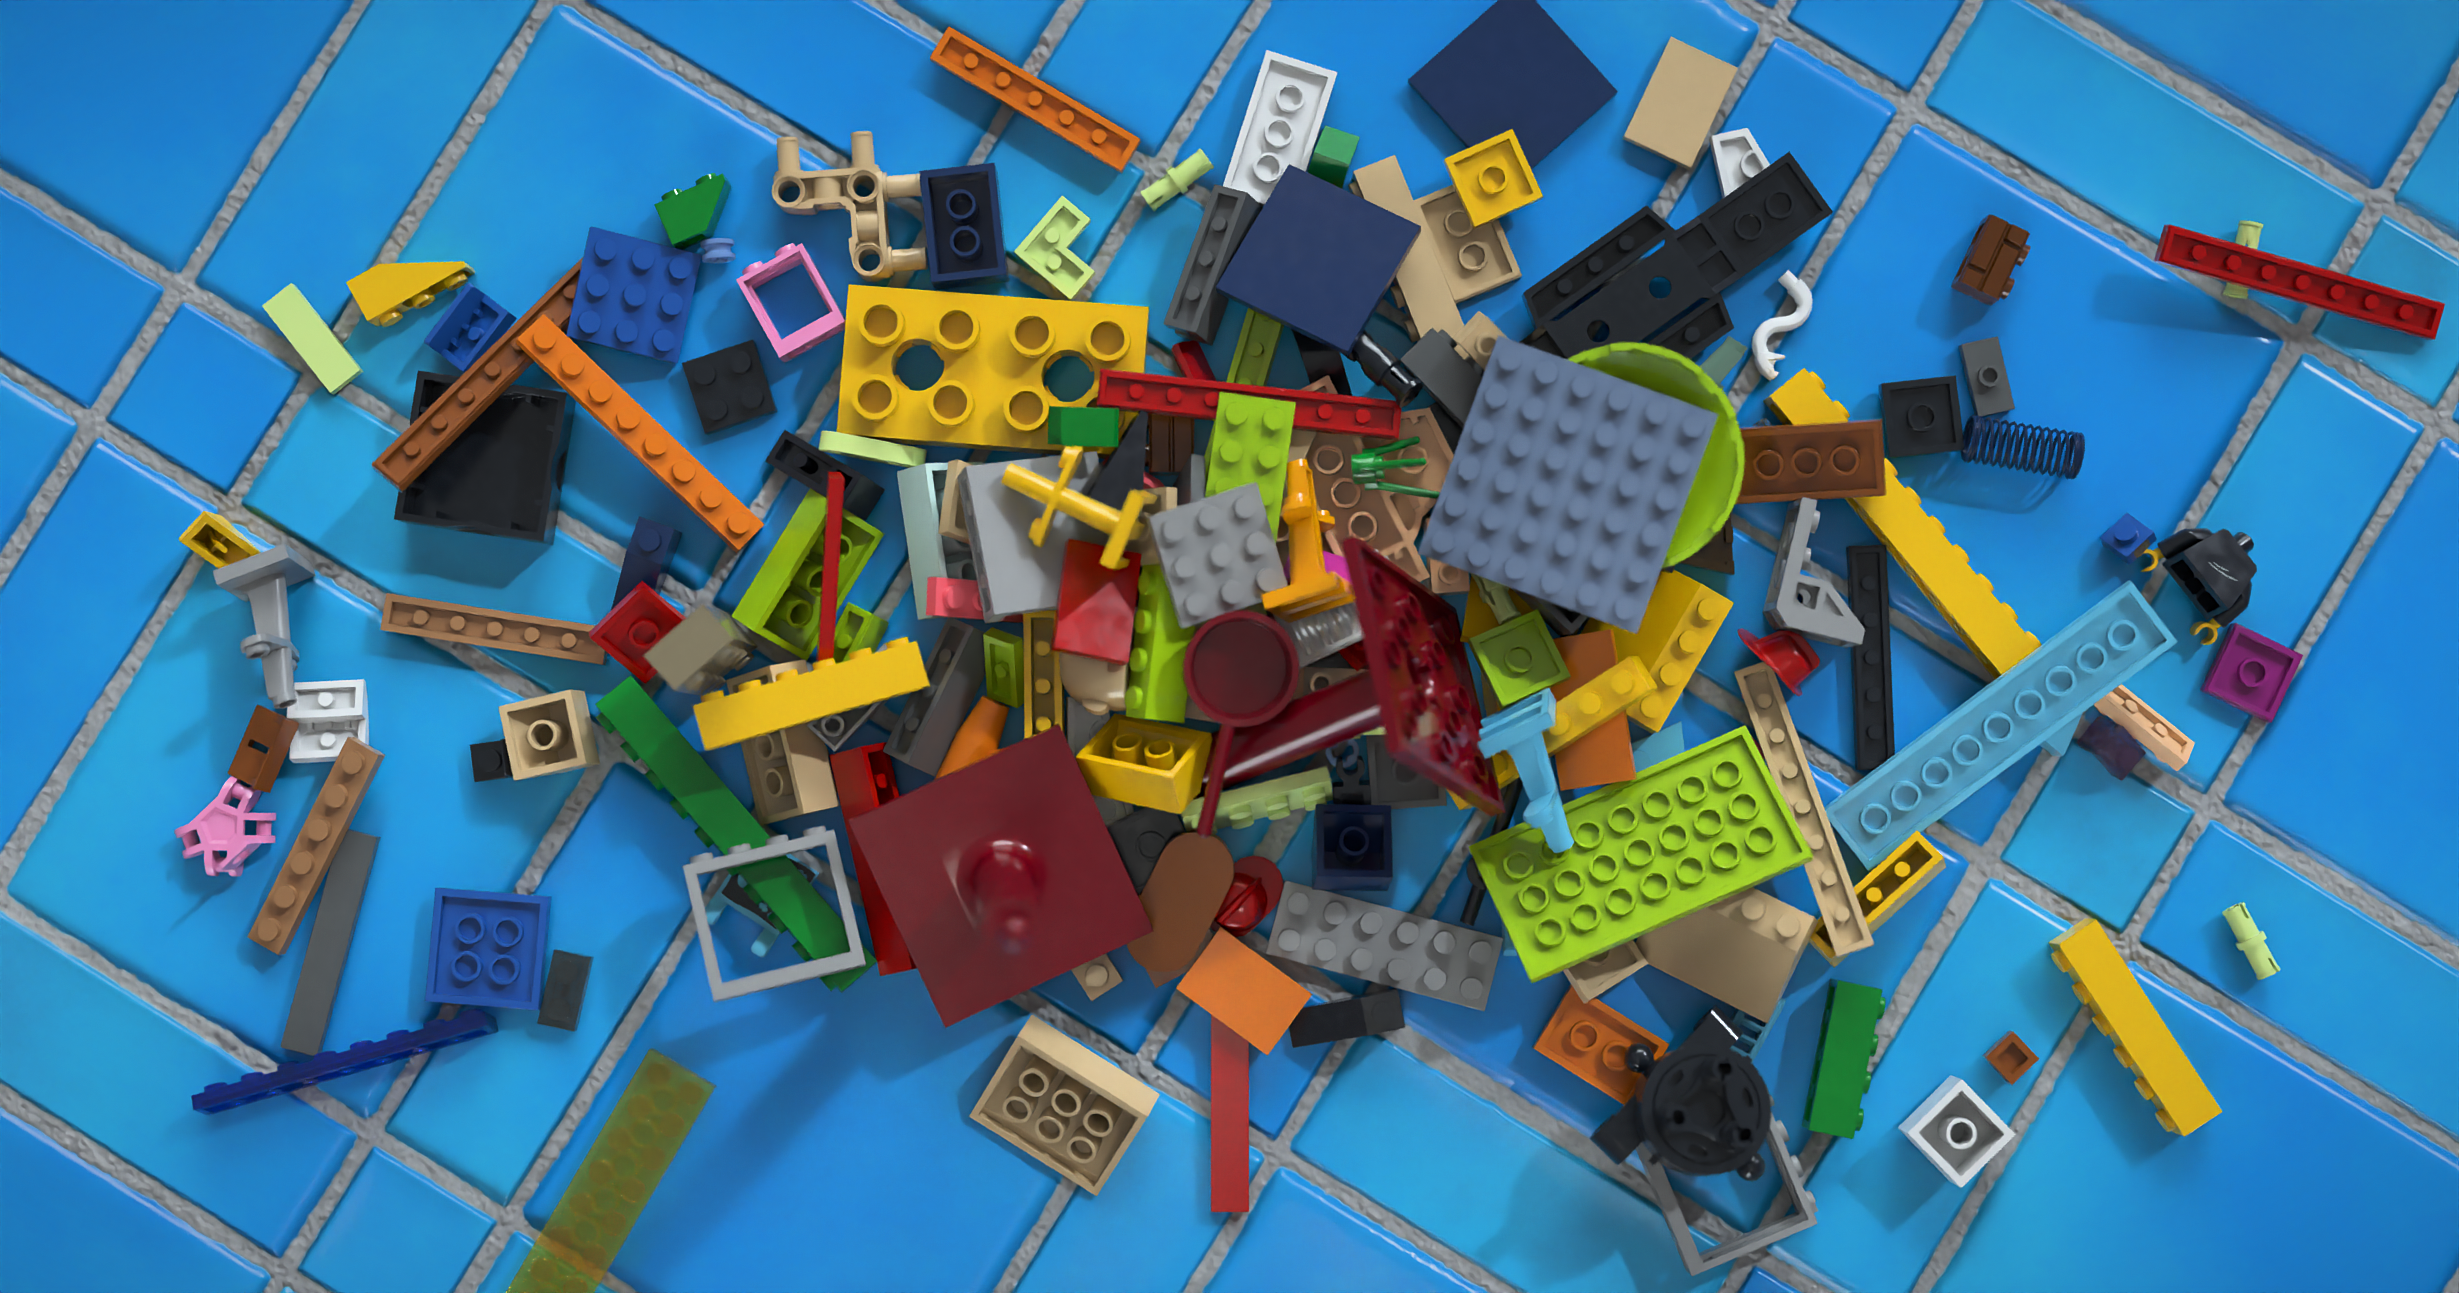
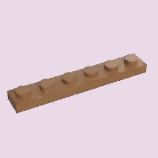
[380,593,608,665]
[247,737,385,955]

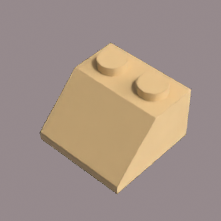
[499,689,600,781]

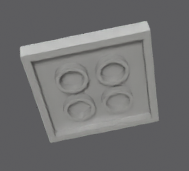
[1146,482,1288,628]

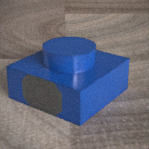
[2100,513,2157,565]

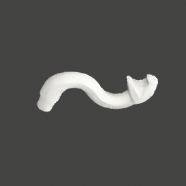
[1751,270,1813,381]

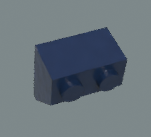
[1312,804,1393,891]

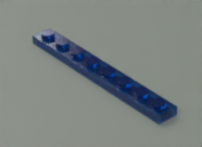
[191,1009,499,1116]

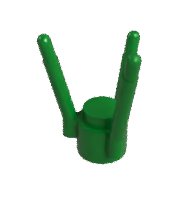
[1351,436,1440,499]

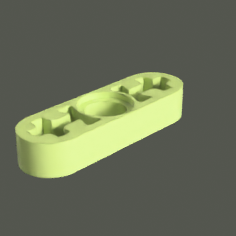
[818,431,927,468]

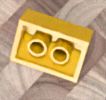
[1075,713,1212,814]

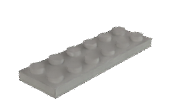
[1266,880,1503,1011]

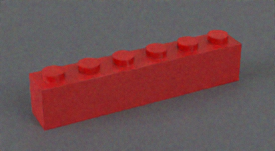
[829,742,917,976]

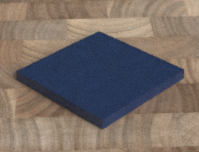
[1408,0,1618,170]
[1215,164,1421,356]

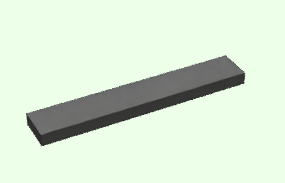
[280,829,381,1057]

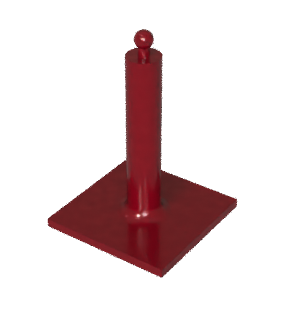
[1193,535,1505,817]
[848,723,1154,1028]

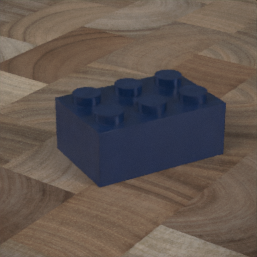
[919,163,1009,290]

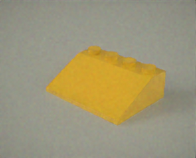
[1580,570,1734,734]

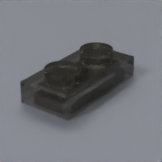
[537,949,594,1031]

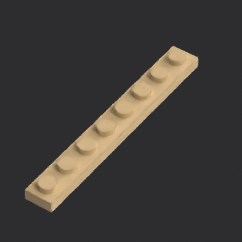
[1734,662,1874,958]

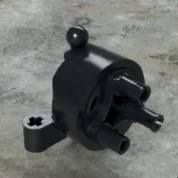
[1589,1005,1771,1181]

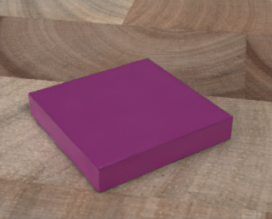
[2200,623,2303,723]

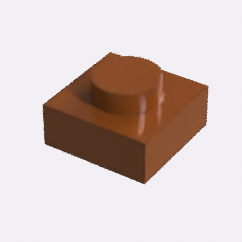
[1983,1030,2039,1085]

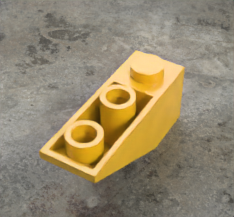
[346,261,475,327]

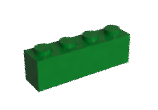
[1802,978,1886,1139]

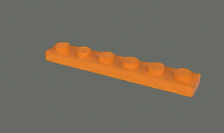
[930,26,1141,173]

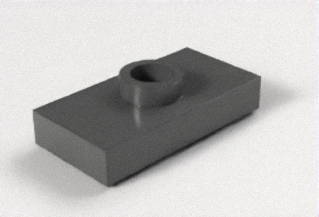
[1958,336,2015,417]

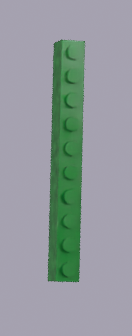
[595,675,877,993]

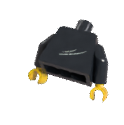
[2139,528,2257,645]

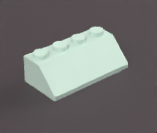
[897,461,983,620]

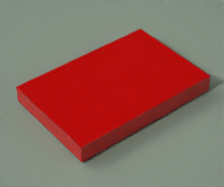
[1051,538,1142,666]

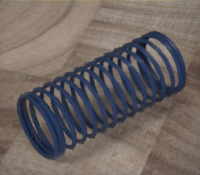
[1961,415,2085,480]

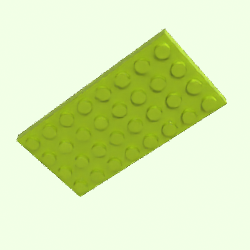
[1468,725,1813,984]

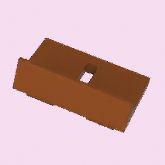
[227,704,300,793]

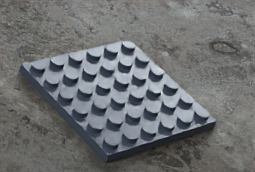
[1418,335,1718,633]

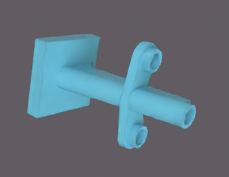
[1478,687,1574,853]

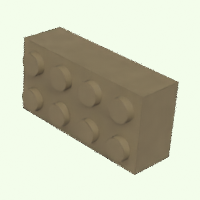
[644,604,758,696]

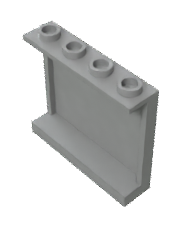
[957,451,1111,623]

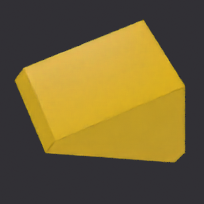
[178,511,261,569]

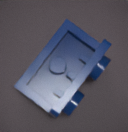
[424,283,517,373]

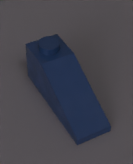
[611,516,683,610]

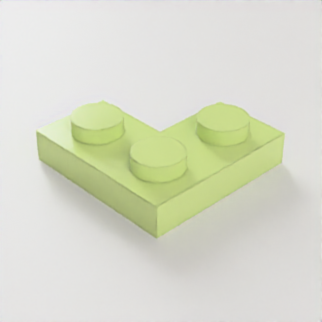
[1014,195,1095,301]

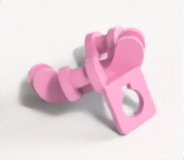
[174,776,276,877]

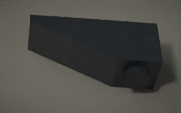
[1086,410,1148,519]
[766,430,885,522]
[1289,988,1406,1048]

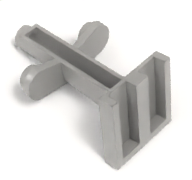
[213,544,316,709]

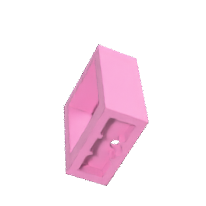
[736,243,845,363]

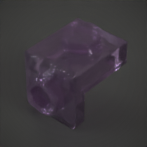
[2077,716,2146,781]

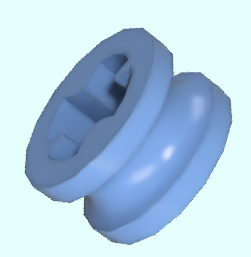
[700,238,736,263]
[1325,739,1359,768]

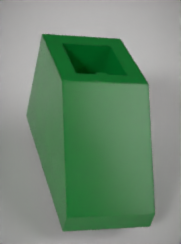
[654,173,732,250]

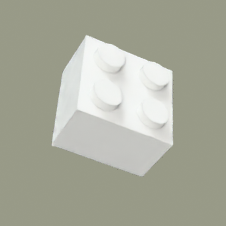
[1898,1075,2016,1188]

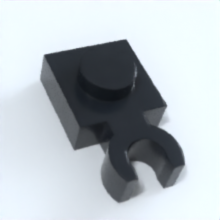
[1332,755,1371,805]

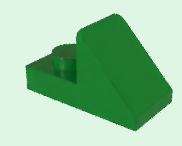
[1048,406,1119,447]

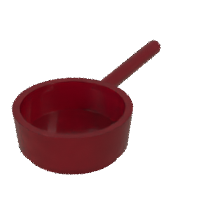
[1183,611,1300,839]

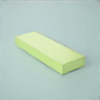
[262,283,363,394]

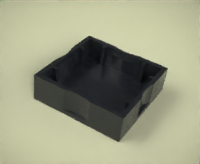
[394,371,576,545]

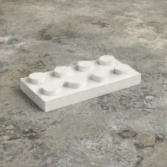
[1223,50,1337,207]

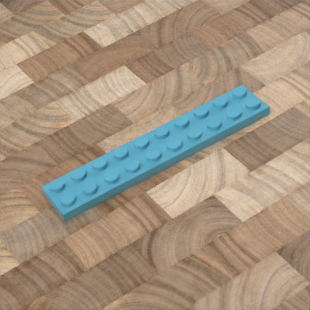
[1824,580,2178,871]

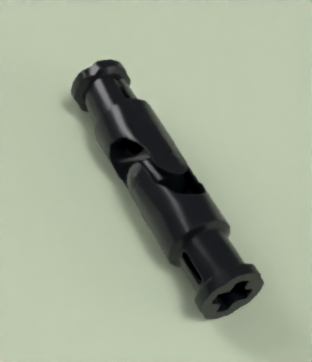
[1342,329,1424,408]

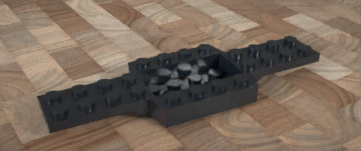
[1428,151,1833,455]

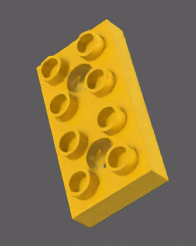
[836,284,1150,459]

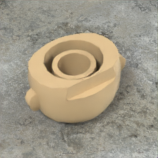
[1059,607,1138,716]

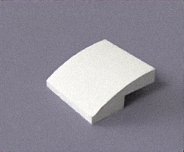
[287,679,369,763]

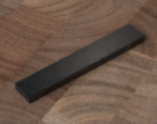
[1846,545,1895,770]

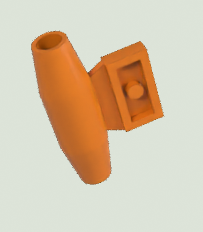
[934,695,1010,780]

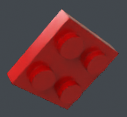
[589,581,686,684]

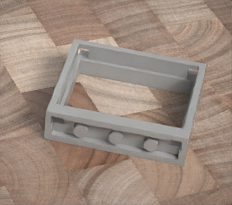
[683,826,866,1003]
[1636,1094,1818,1276]

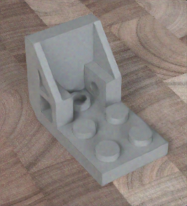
[1763,497,1865,648]

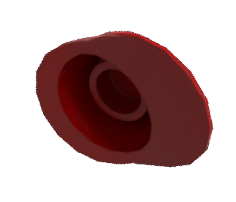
[1737,628,1820,696]
[1210,855,1284,937]

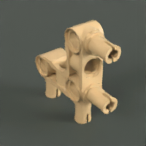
[772,131,928,282]

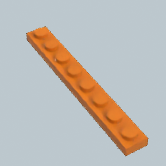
[515,314,764,553]

